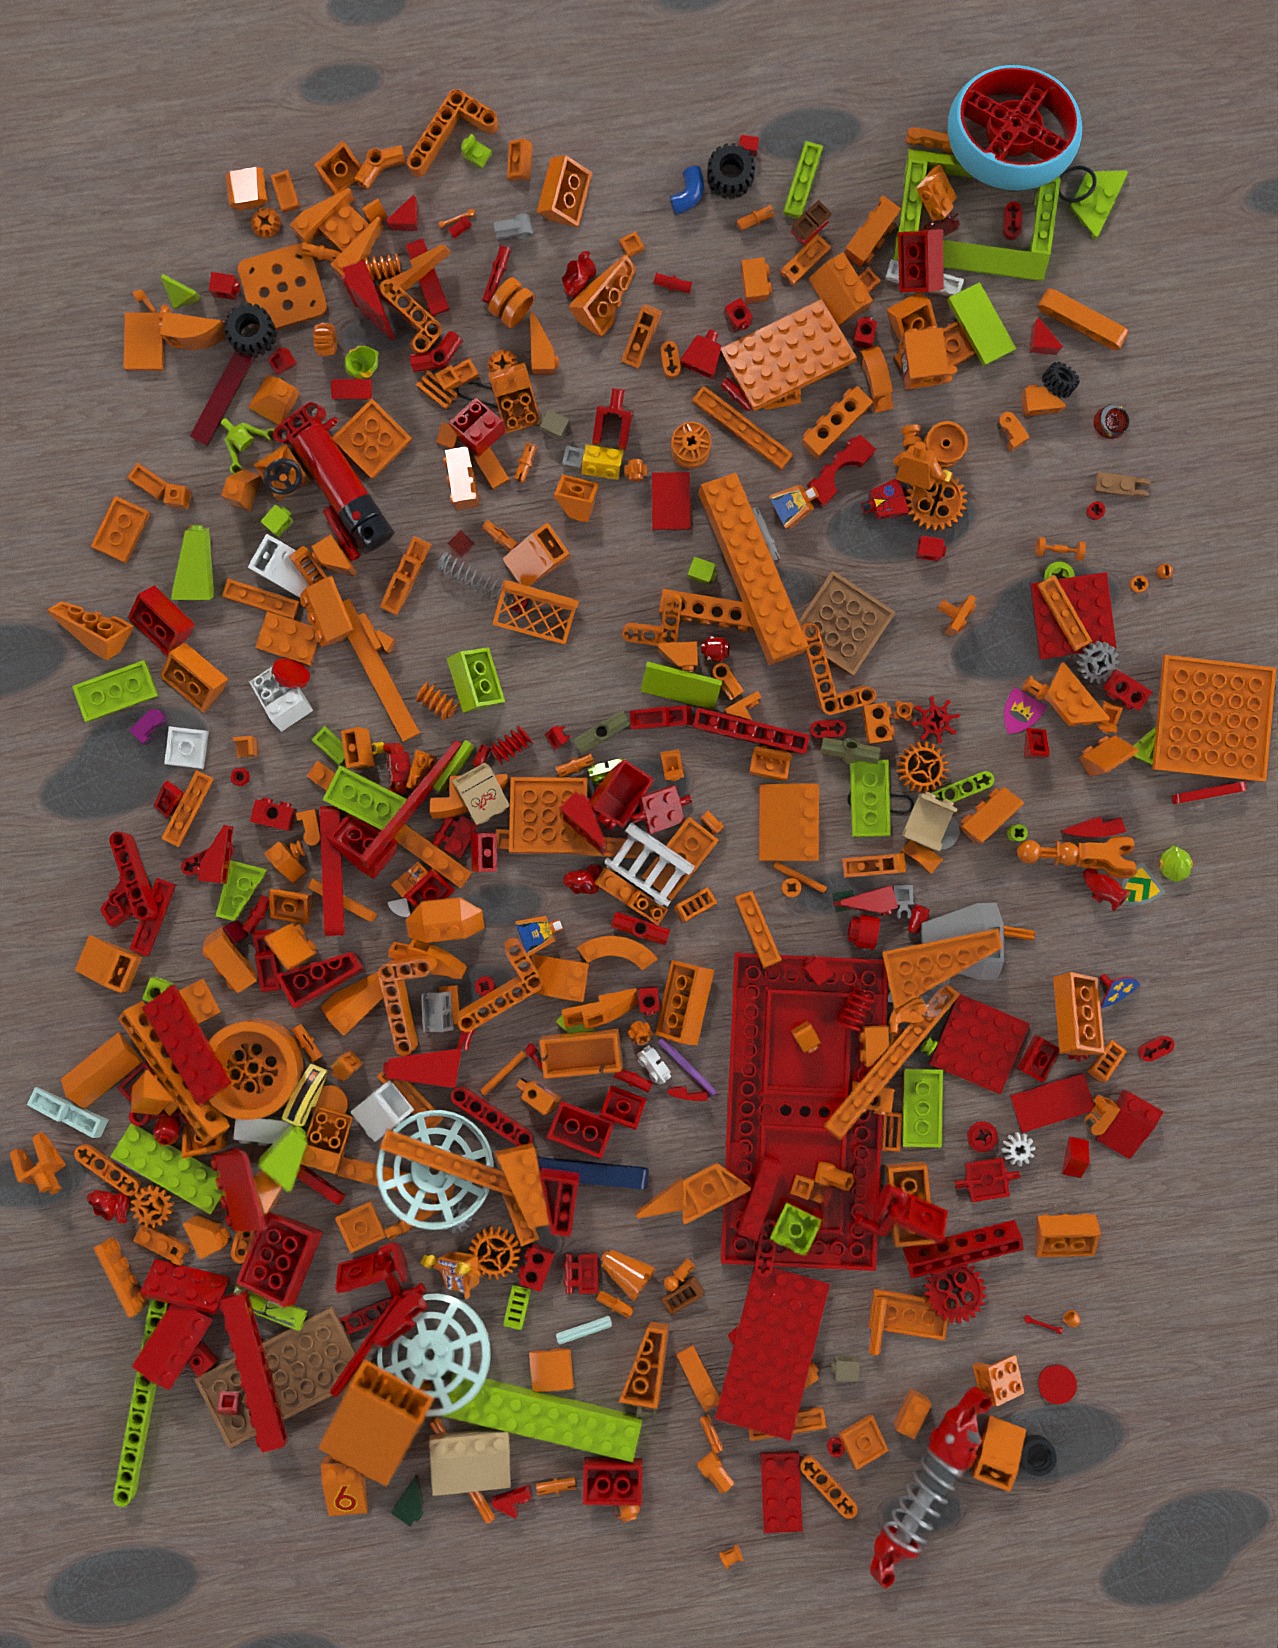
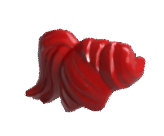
[561,251,596,299]
[563,864,605,894]
[86,1190,130,1224]

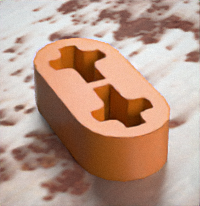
[661,341,681,379]

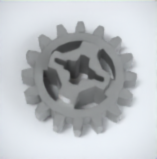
[1076,641,1120,683]

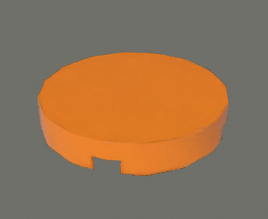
[310,1085,349,1115]

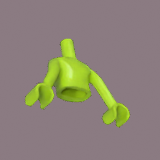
[221,418,274,474]

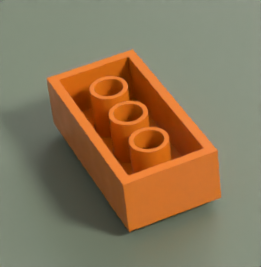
[885,1161,935,1247]

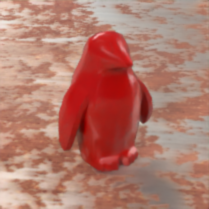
[1083,868,1131,912]

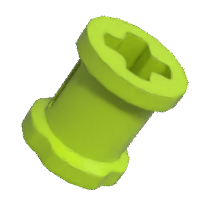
[1007,824,1028,841]

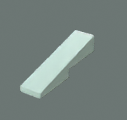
[27,1087,109,1138]

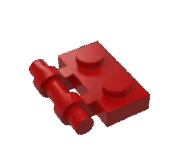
[432,816,479,858]
[563,1253,598,1294]

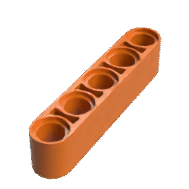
[1037,288,1129,350]

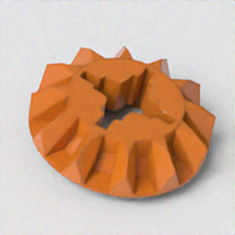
[250,207,281,238]
[487,349,518,372]

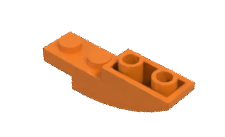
[595,867,669,925]
[388,939,467,979]
[562,988,639,1029]

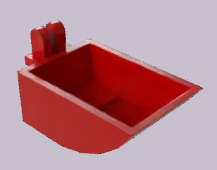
[589,759,655,829]

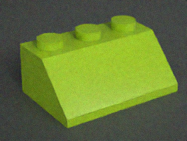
[446,647,505,713]

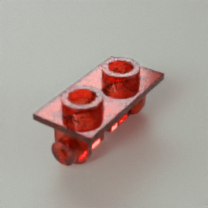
[923,212,960,236]

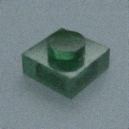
[832,890,854,912]

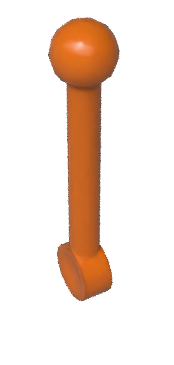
[438,209,475,229]

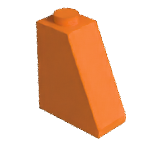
[221,469,262,512]

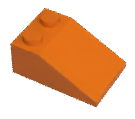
[1078,735,1139,777]
[264,922,318,970]
[529,954,590,1002]

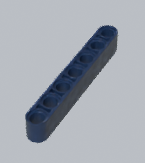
[536,1156,649,1189]

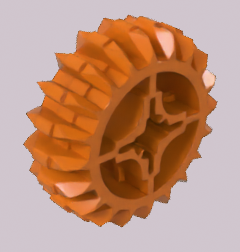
[896,741,949,793]
[469,1226,521,1280]

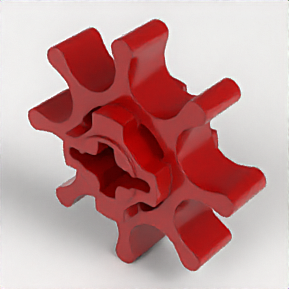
[911,696,960,744]

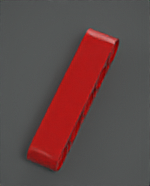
[109,831,158,921]
[451,1086,534,1146]

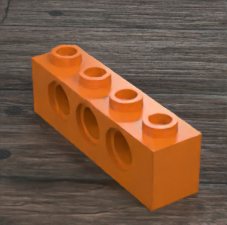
[801,386,873,460]

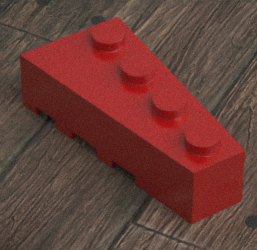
[275,952,365,1009]

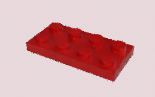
[140,1259,230,1314]
[760,1451,803,1533]

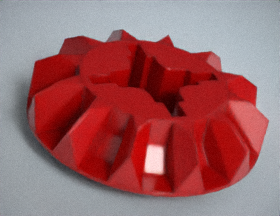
[967,1121,998,1152]

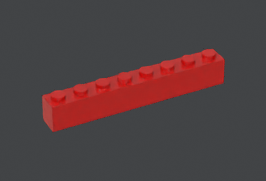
[219,1289,288,1453]

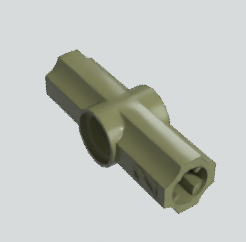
[573,710,631,754]
[821,738,881,764]

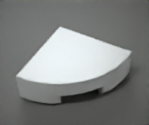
[388,898,411,917]

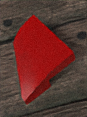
[100,876,141,927]

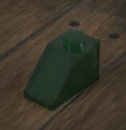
[391,1474,424,1527]

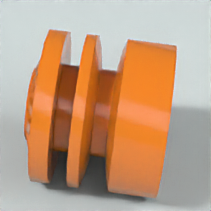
[671,421,712,470]

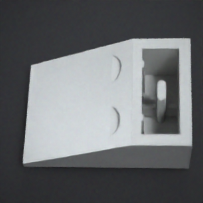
[248,534,321,597]
[249,667,313,732]

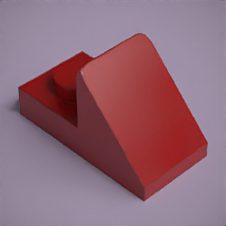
[153,780,184,818]
[491,1484,532,1519]

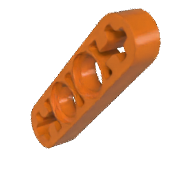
[308,878,377,922]
[74,1144,141,1196]
[800,1455,858,1519]

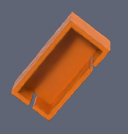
[539,1029,623,1079]

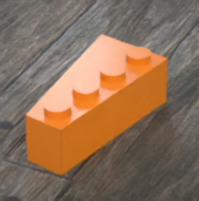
[494,1143,549,1229]
[619,1321,669,1409]

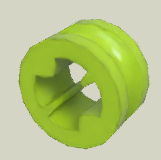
[920,1036,938,1056]

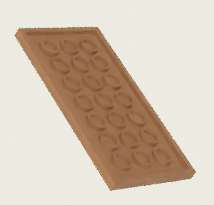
[194,1306,362,1449]

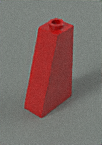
[382,1049,462,1088]

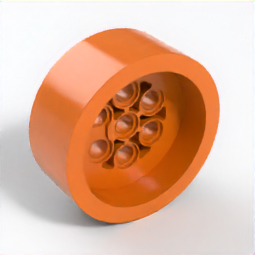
[209,1018,305,1120]

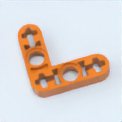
[622,593,682,646]

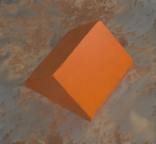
[314,140,362,195]
[269,889,314,924]
[131,1070,174,1115]
[182,1119,228,1158]

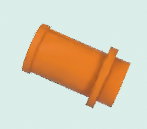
[700,810,724,835]

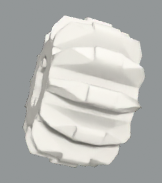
[1001,1132,1035,1166]

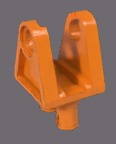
[10,1132,66,1195]

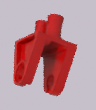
[592,388,633,450]

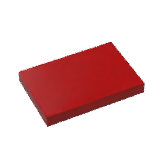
[652,472,690,530]

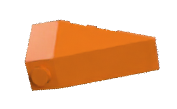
[568,254,636,337]
[47,601,134,661]
[321,967,394,1036]

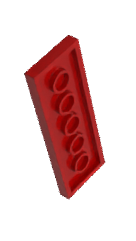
[142,985,232,1106]

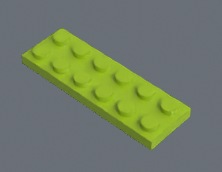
[110,1124,222,1214]

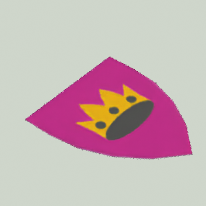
[1004,687,1047,734]

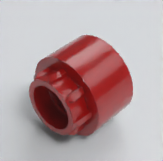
[847,914,880,950]

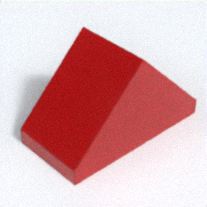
[386,195,418,231]
[1029,318,1063,355]
[1023,728,1050,759]
[1061,1136,1090,1178]

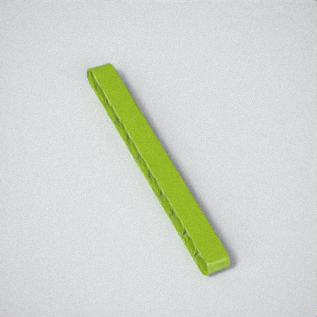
[113,1299,170,1507]

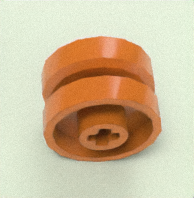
[488,277,535,328]
[923,421,968,469]

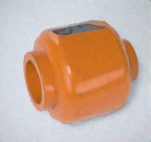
[613,1505,640,1522]

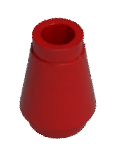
[907,904,930,934]

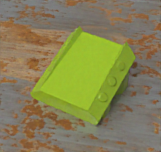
[770,1203,822,1256]

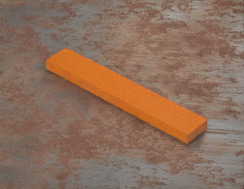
[692,385,794,471]

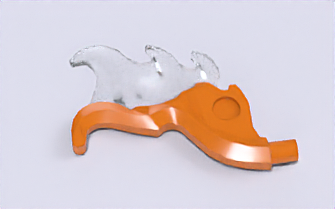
[889,978,951,1035]

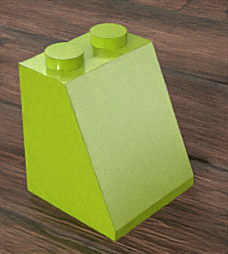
[259,1124,307,1192]

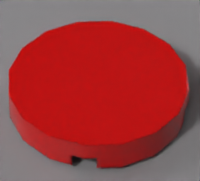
[271,658,310,689]
[1037,1364,1077,1404]

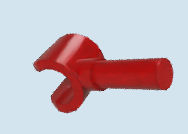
[525,1043,543,1069]

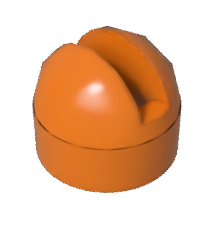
[1156,564,1173,580]
[1063,1310,1081,1328]

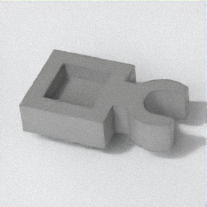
[893,885,914,918]

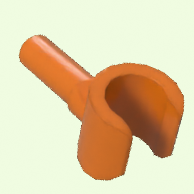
[133,289,156,313]

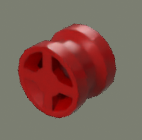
[475,976,495,996]

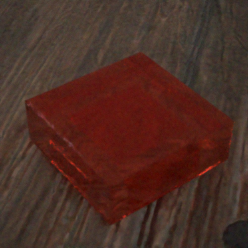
[448,530,475,558]

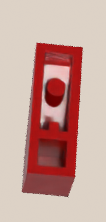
[197,825,234,884]
[833,885,898,916]

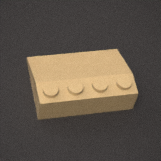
[429,1428,511,1496]

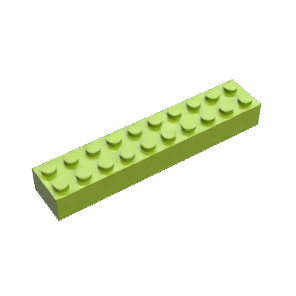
[443,1372,642,1462]

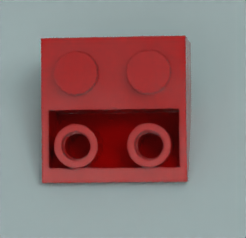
[449,398,505,457]

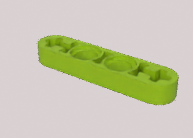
[932,771,994,802]

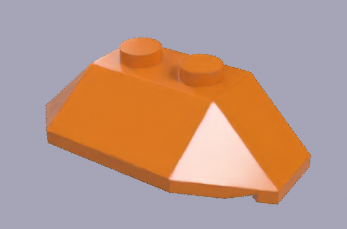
[406,897,485,943]

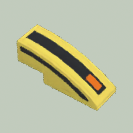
[281,1064,328,1126]

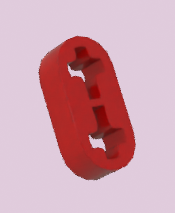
[1003,201,1022,241]
[809,720,846,739]
[1137,1035,1175,1062]

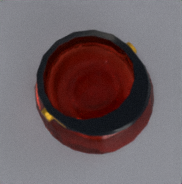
[1093,405,1130,439]

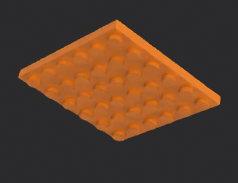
[1152,655,1277,782]

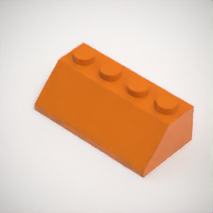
[655,960,714,1045]
[1053,972,1105,1055]

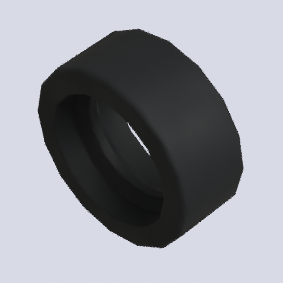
[1020,1435,1057,1476]

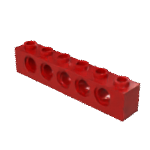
[692,708,810,755]
[902,1220,1024,1278]

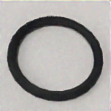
[1058,165,1097,203]

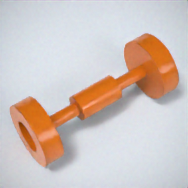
[1035,537,1086,561]

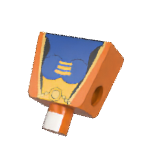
[769,485,819,529]
[515,915,564,956]

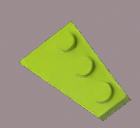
[216,860,269,921]

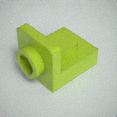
[461,134,492,169]

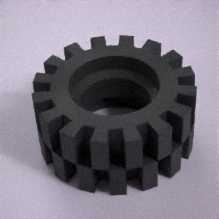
[1042,362,1080,398]

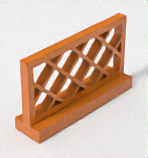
[492,579,579,645]

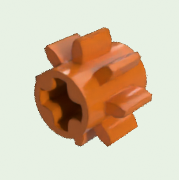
[624,459,647,482]
[627,1021,653,1045]

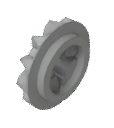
[441,1202,472,1233]

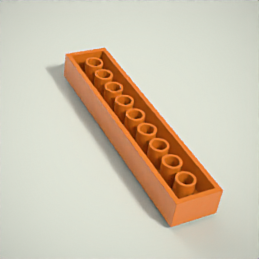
[698,473,809,665]

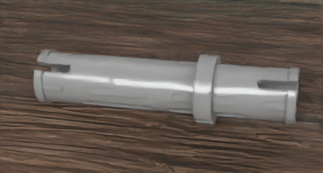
[752,507,781,563]

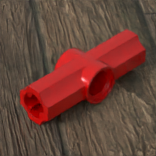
[611,911,670,945]

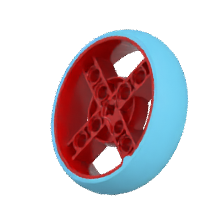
[947,65,1082,191]

